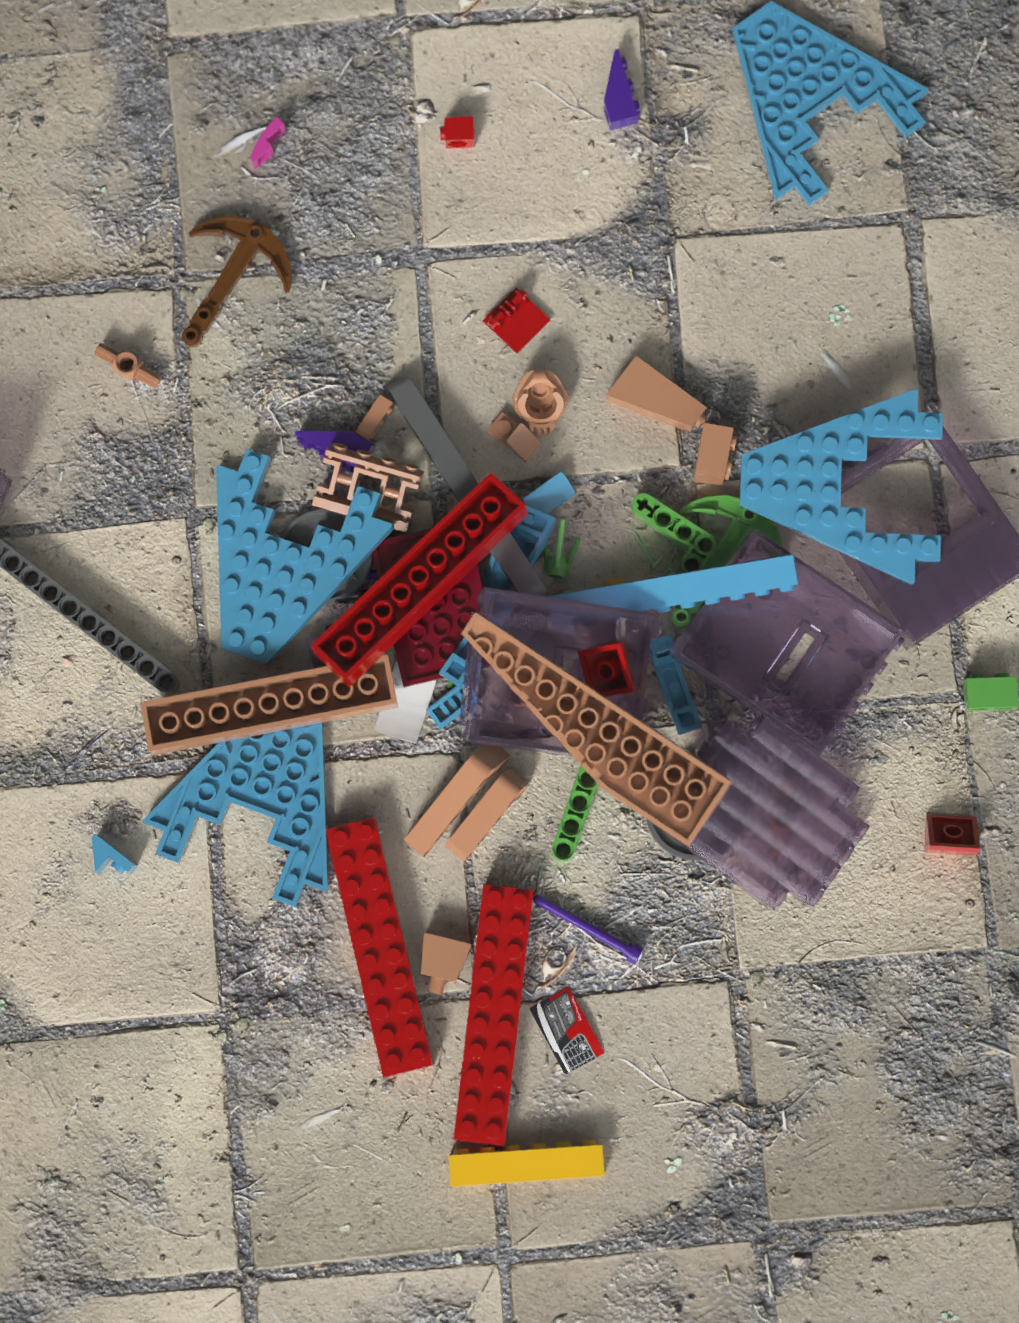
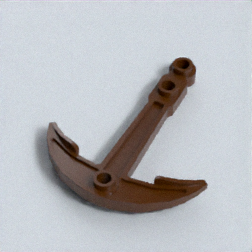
[182,216,292,348]

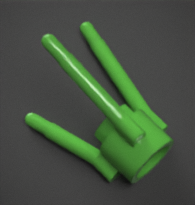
[543,518,580,578]

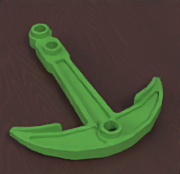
[671,495,784,628]

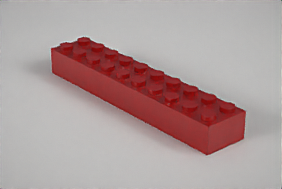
[310,473,528,687]
[325,818,434,1078]
[453,884,533,1146]

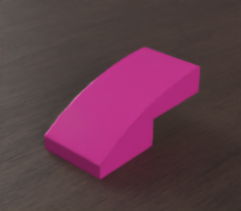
[250,117,286,169]

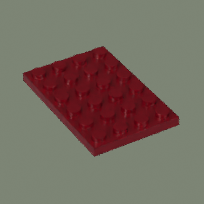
[372,528,492,688]

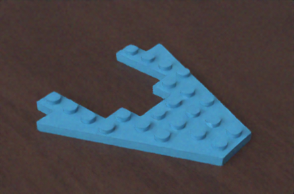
[740,389,943,584]

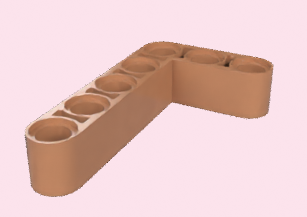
[404,740,511,857]

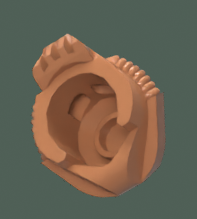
[512,369,569,436]

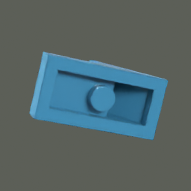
[92,834,138,875]

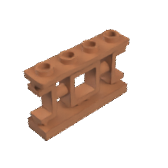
[312,443,424,532]

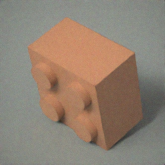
[693,423,737,487]

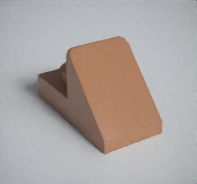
[487,412,541,462]

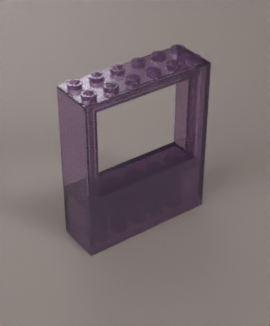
[838,427,1019,651]

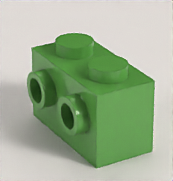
[963,673,1019,712]

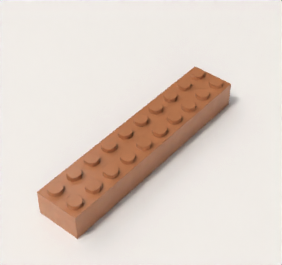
[140,654,399,755]

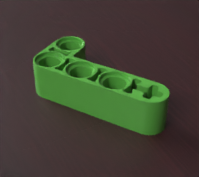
[631,493,716,573]

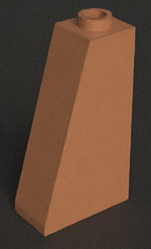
[606,356,707,432]

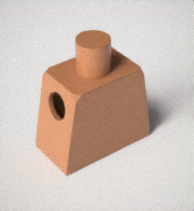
[421,933,472,995]

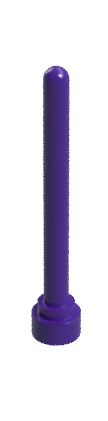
[533,895,644,965]

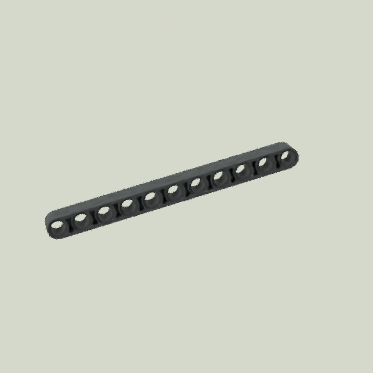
[386,375,546,604]
[0,539,180,696]

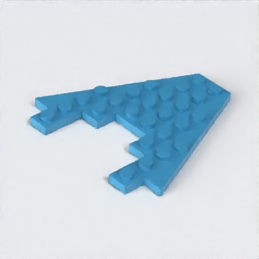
[732,1,929,207]
[216,449,395,665]
[143,723,328,908]

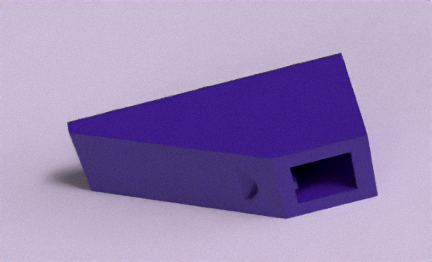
[603,49,641,131]
[295,431,375,474]

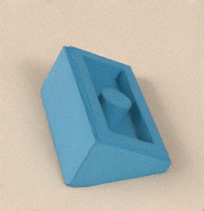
[522,471,576,514]

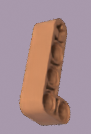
[445,769,529,862]

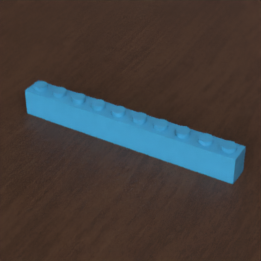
[547,553,800,629]

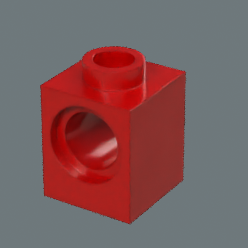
[440,116,475,149]

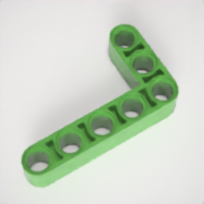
[552,765,598,863]

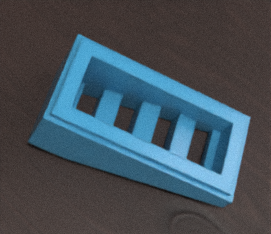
[426,679,482,730]

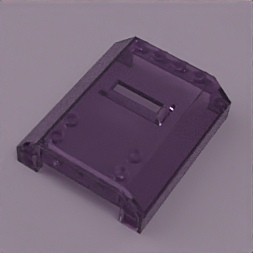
[669,529,905,757]
[459,587,663,757]

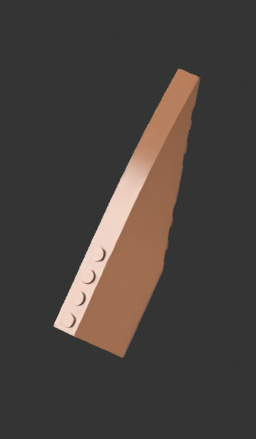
[461,612,733,847]

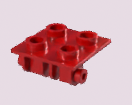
[482,287,551,354]

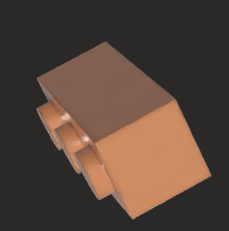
[355,395,394,442]

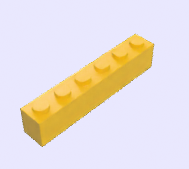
[449,1140,605,1187]

